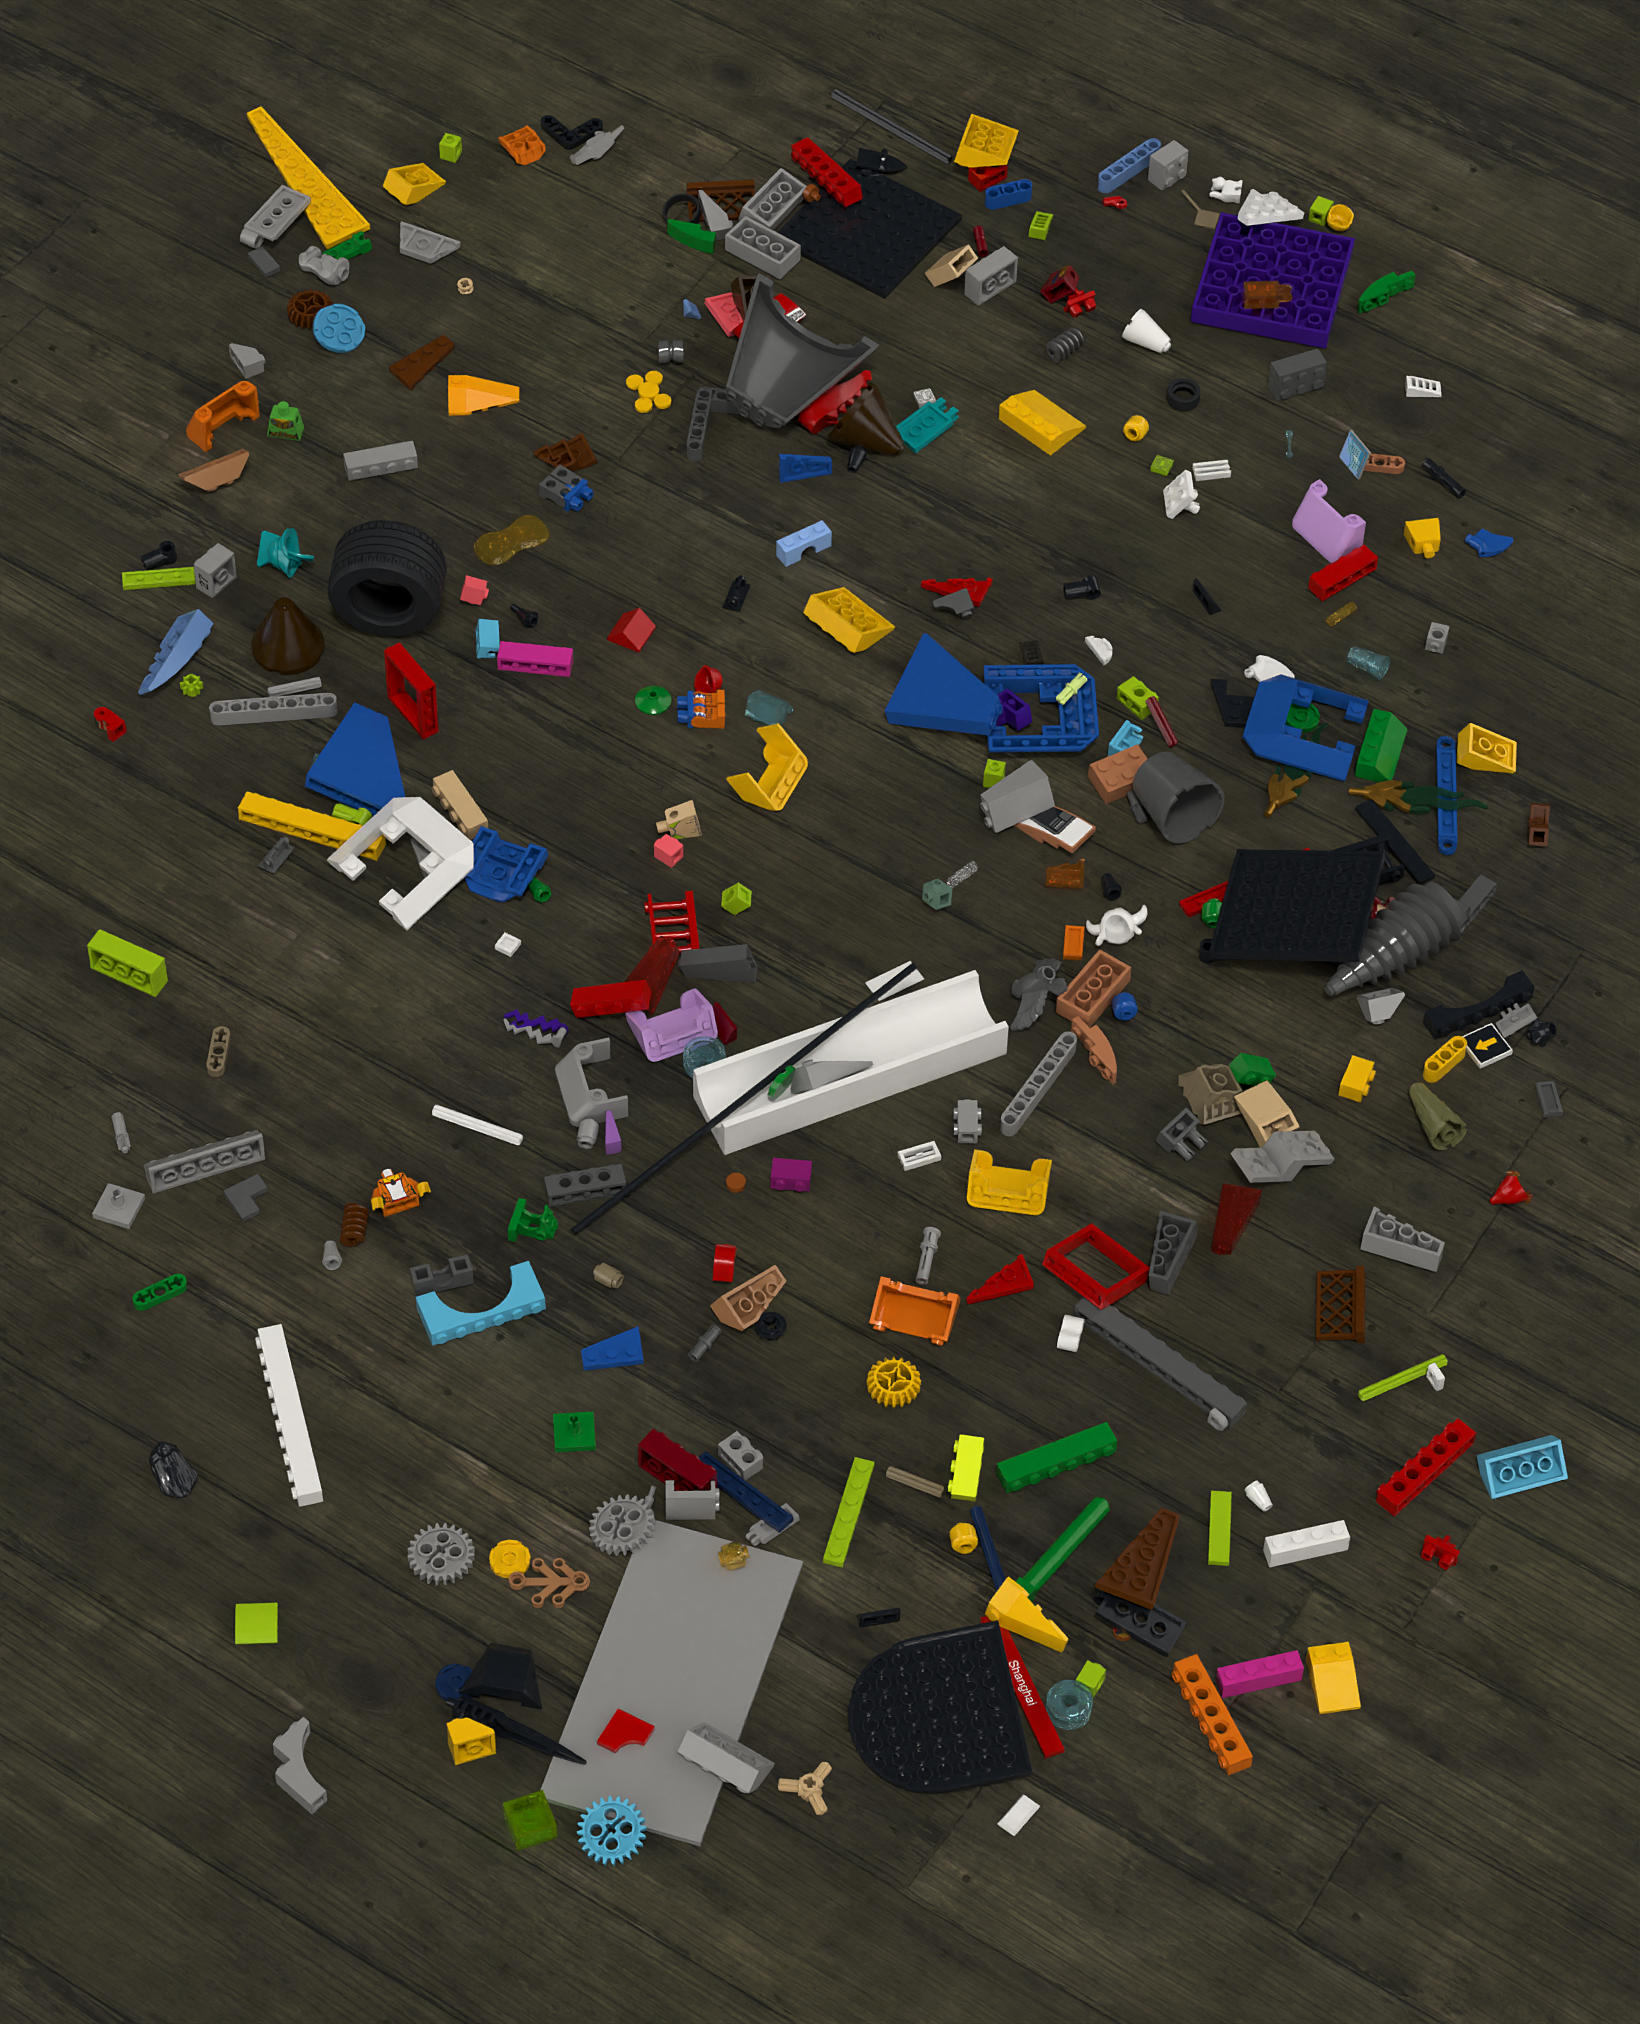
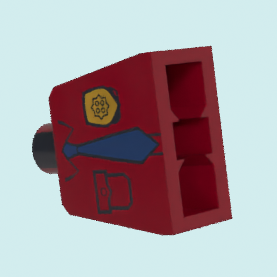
[1040,265,1079,304]

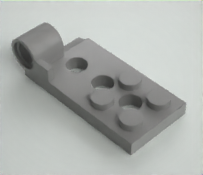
[240,185,311,249]

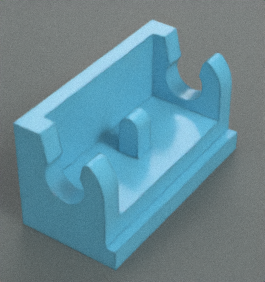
[475,619,500,658]
[1108,720,1143,756]

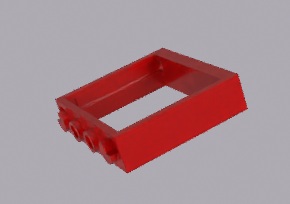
[384,642,439,740]
[1042,1223,1150,1310]

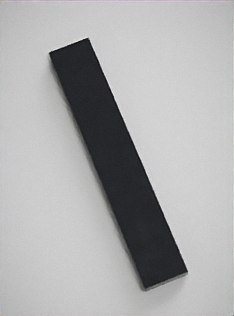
[1355,799,1435,885]

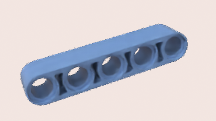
[1098,138,1161,193]

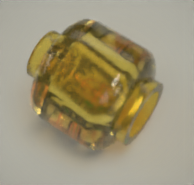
[718,1541,750,1571]

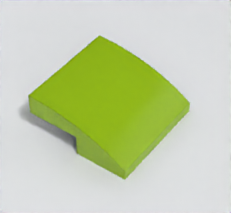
[235,1603,278,1645]

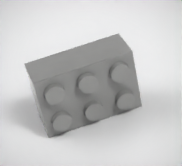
[964,246,1018,306]

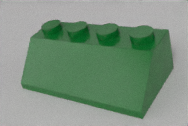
[1355,709,1407,782]

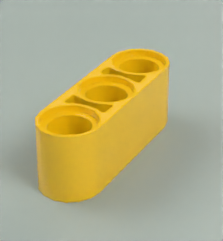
[1423,1036,1467,1083]

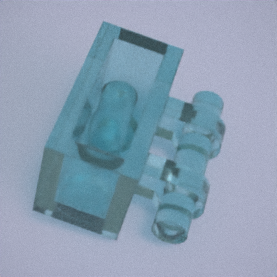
[745,690,793,725]

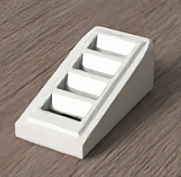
[1405,376,1441,397]

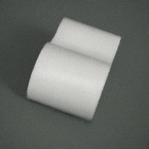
[1057,1315,1085,1352]

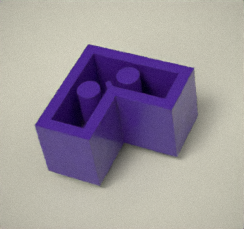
[996,688,1032,731]

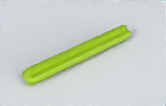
[1358,1354,1448,1401]

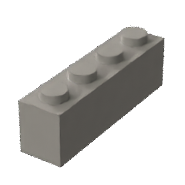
[343,441,418,481]

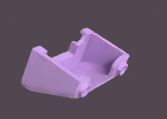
[1292,479,1366,563]
[625,988,718,1062]

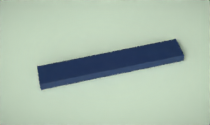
[699,1451,794,1533]

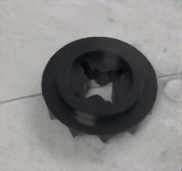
[755,1312,787,1341]

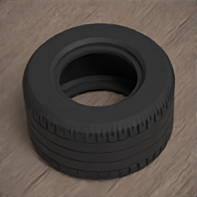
[327,520,447,636]

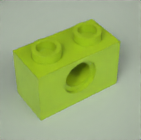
[1116,676,1159,720]

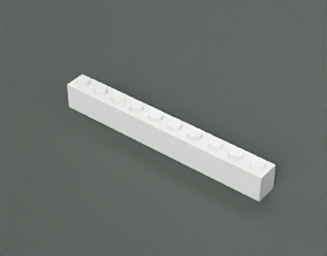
[255,1324,323,1507]

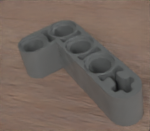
[1454,874,1498,933]

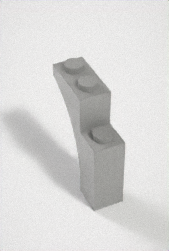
[273,1717,327,1814]

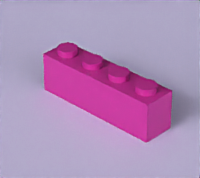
[497,641,573,677]
[1216,1650,1304,1698]

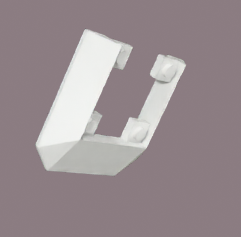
[327,797,474,931]

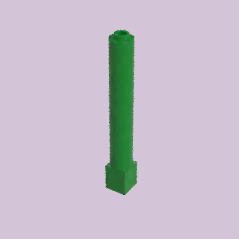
[1015,1497,1110,1602]

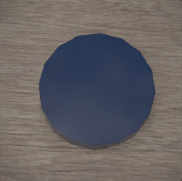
[435,1663,473,1701]

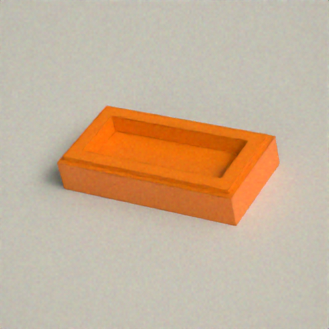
[1063,925,1084,961]

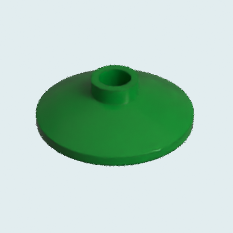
[635,686,672,715]

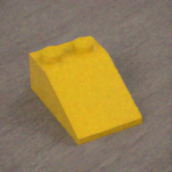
[383,163,446,205]
[1457,723,1517,773]
[1306,1642,1361,1714]

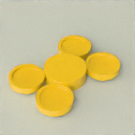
[626,371,671,413]

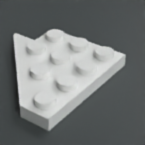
[1238,189,1304,226]

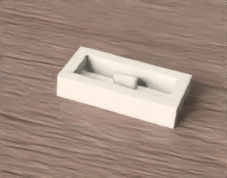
[1192,460,1231,481]
[898,1141,941,1171]

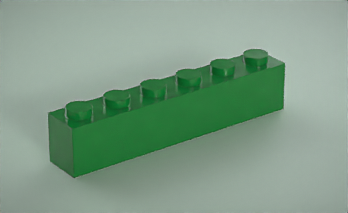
[996,1422,1117,1493]

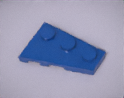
[779,454,832,483]
[581,1327,644,1371]

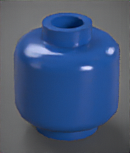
[1111,992,1138,1021]

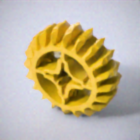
[866,1356,921,1408]

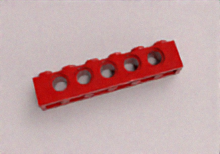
[791,137,863,207]
[1376,1418,1476,1517]

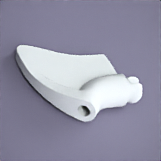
[1244,655,1294,682]

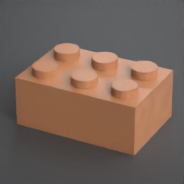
[1087,744,1147,804]

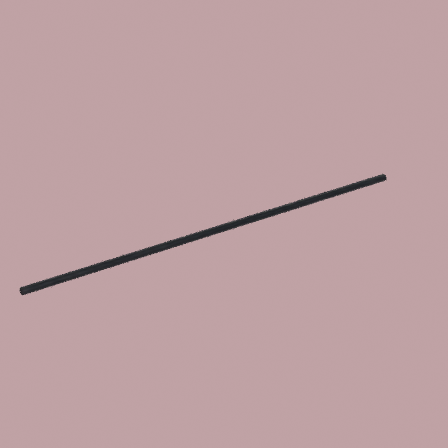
[571,962,917,1235]

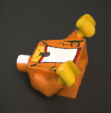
[371,1169,431,1217]

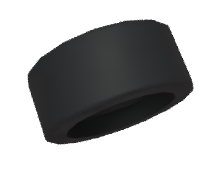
[1167,378,1201,411]

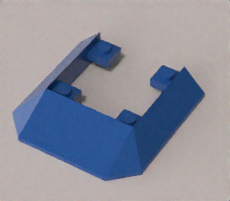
[984,664,1099,752]
[1243,674,1369,782]

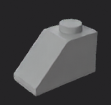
[229,343,265,379]

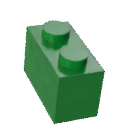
[1229,1053,1276,1086]

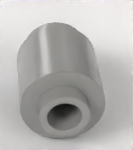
[577,1119,599,1149]

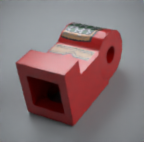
[94,707,127,742]

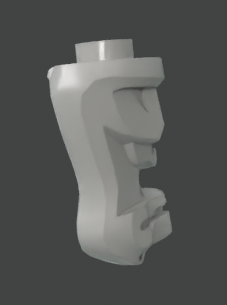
[299,246,349,285]

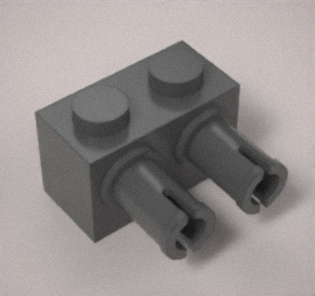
[1155,1108,1209,1162]

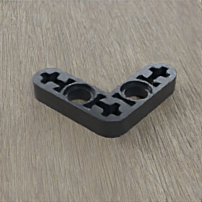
[541,115,603,150]

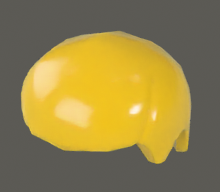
[1327,204,1354,232]

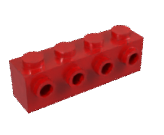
[1308,545,1378,601]
[570,980,652,1018]

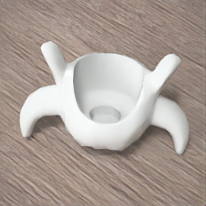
[1086,905,1147,946]

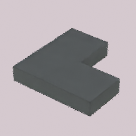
[223,1174,268,1222]

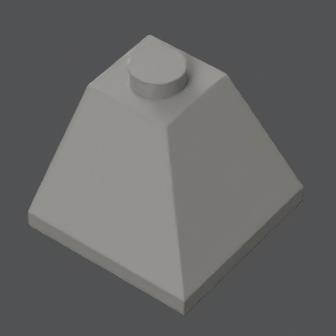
[1356,988,1405,1024]

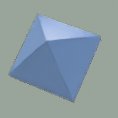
[683,299,701,319]

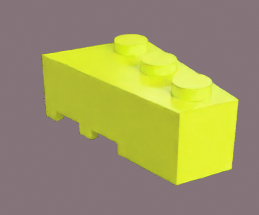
[948,1435,984,1502]

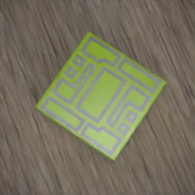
[1150,455,1174,476]

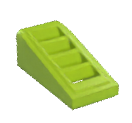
[1029,211,1053,240]

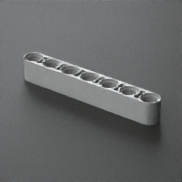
[209,693,338,725]
[1000,1032,1077,1136]

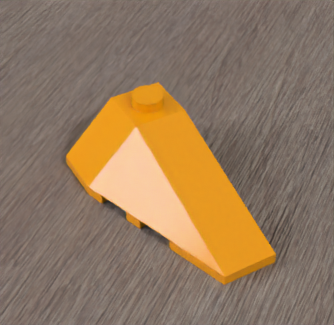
[448,375,519,416]

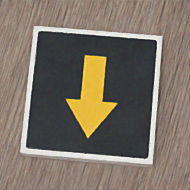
[1462,1023,1513,1069]

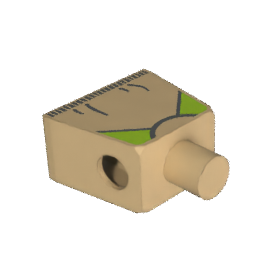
[656,800,702,839]

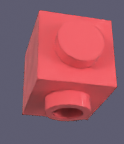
[460,575,489,605]
[654,834,683,868]

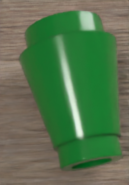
[528,877,551,902]

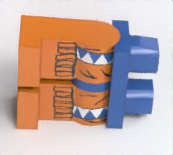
[677,690,725,729]

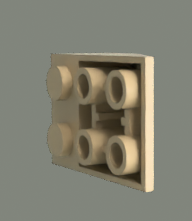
[1234,1081,1300,1148]

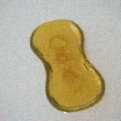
[473,515,550,565]

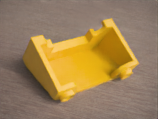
[967,1149,1052,1215]

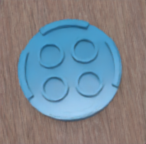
[313,304,365,353]

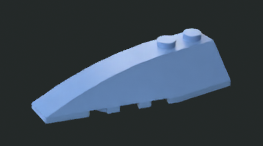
[138,609,214,695]

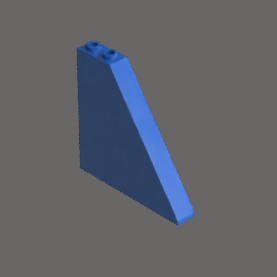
[885,633,1003,735]
[305,702,405,816]

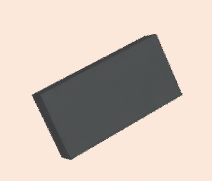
[248,247,281,278]
[1534,1081,1563,1118]

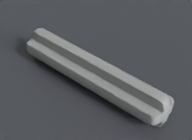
[267,677,322,697]

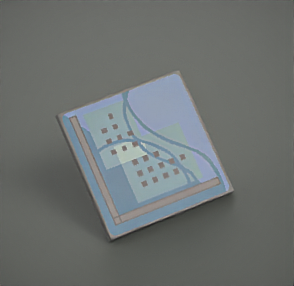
[1339,430,1371,480]

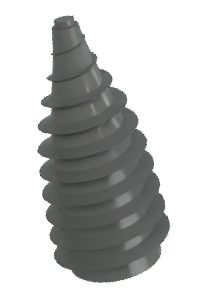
[1324,882,1463,996]

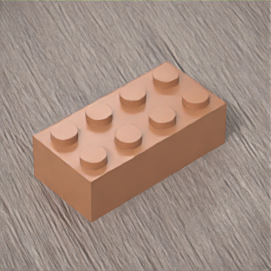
[1056,950,1131,1028]

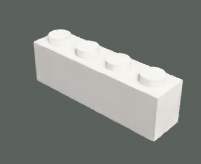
[1263,1520,1350,1567]

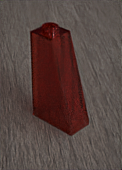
[625,935,680,1015]
[1211,1183,1262,1255]

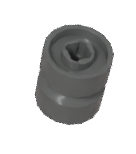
[658,340,684,364]

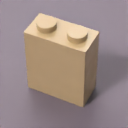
[925,244,978,287]

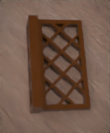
[686,179,755,222]
[1316,1266,1366,1343]

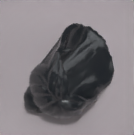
[149,1441,198,1498]

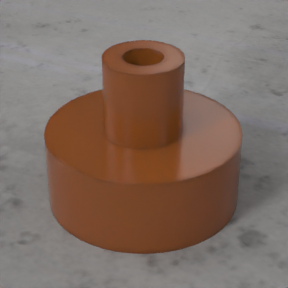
[803,184,821,202]

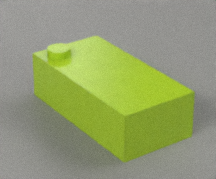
[87,929,168,997]

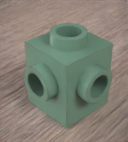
[922,879,952,910]

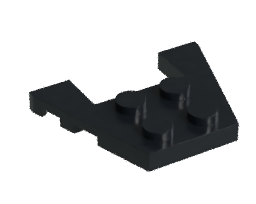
[1211,679,1255,728]

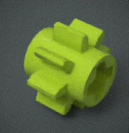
[180,674,203,697]

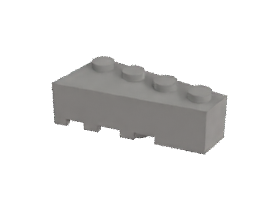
[1361,1207,1445,1272]

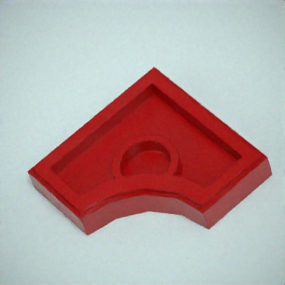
[597,1708,655,1753]

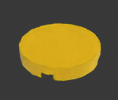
[489,1540,531,1579]

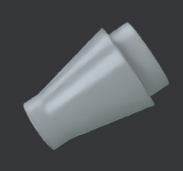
[322,1241,342,1270]

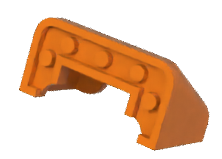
[186,381,260,452]
[869,1276,961,1346]

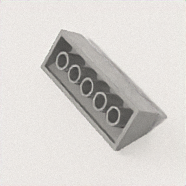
[144,1130,265,1193]

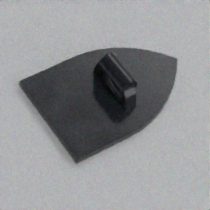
[856,148,907,172]

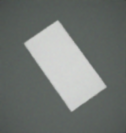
[865,961,924,1001]

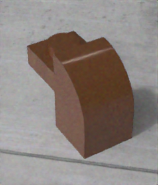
[1528,803,1550,846]

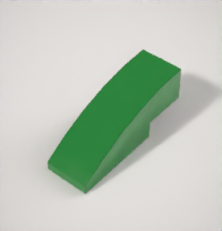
[667,219,716,254]

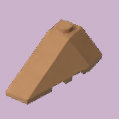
[710,1265,786,1331]

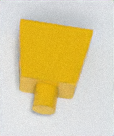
[1403,518,1440,558]

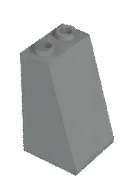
[980,760,1055,833]

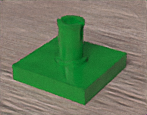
[553,1412,596,1453]

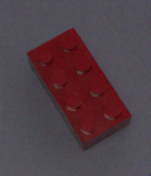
[638,1428,717,1491]

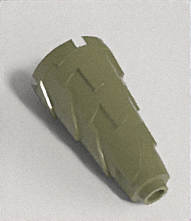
[1409,1083,1467,1150]

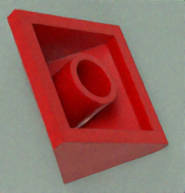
[607,608,656,652]

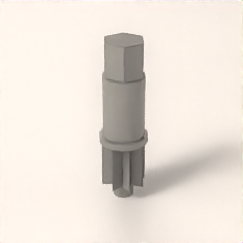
[112,1112,131,1153]

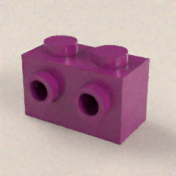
[771,1158,812,1192]

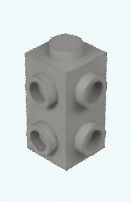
[954,1099,982,1143]

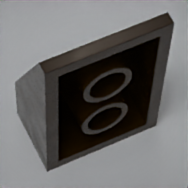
[731,275,774,321]

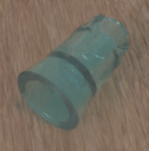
[1347,646,1390,680]

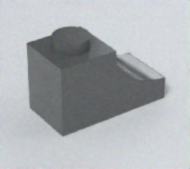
[933,588,976,618]

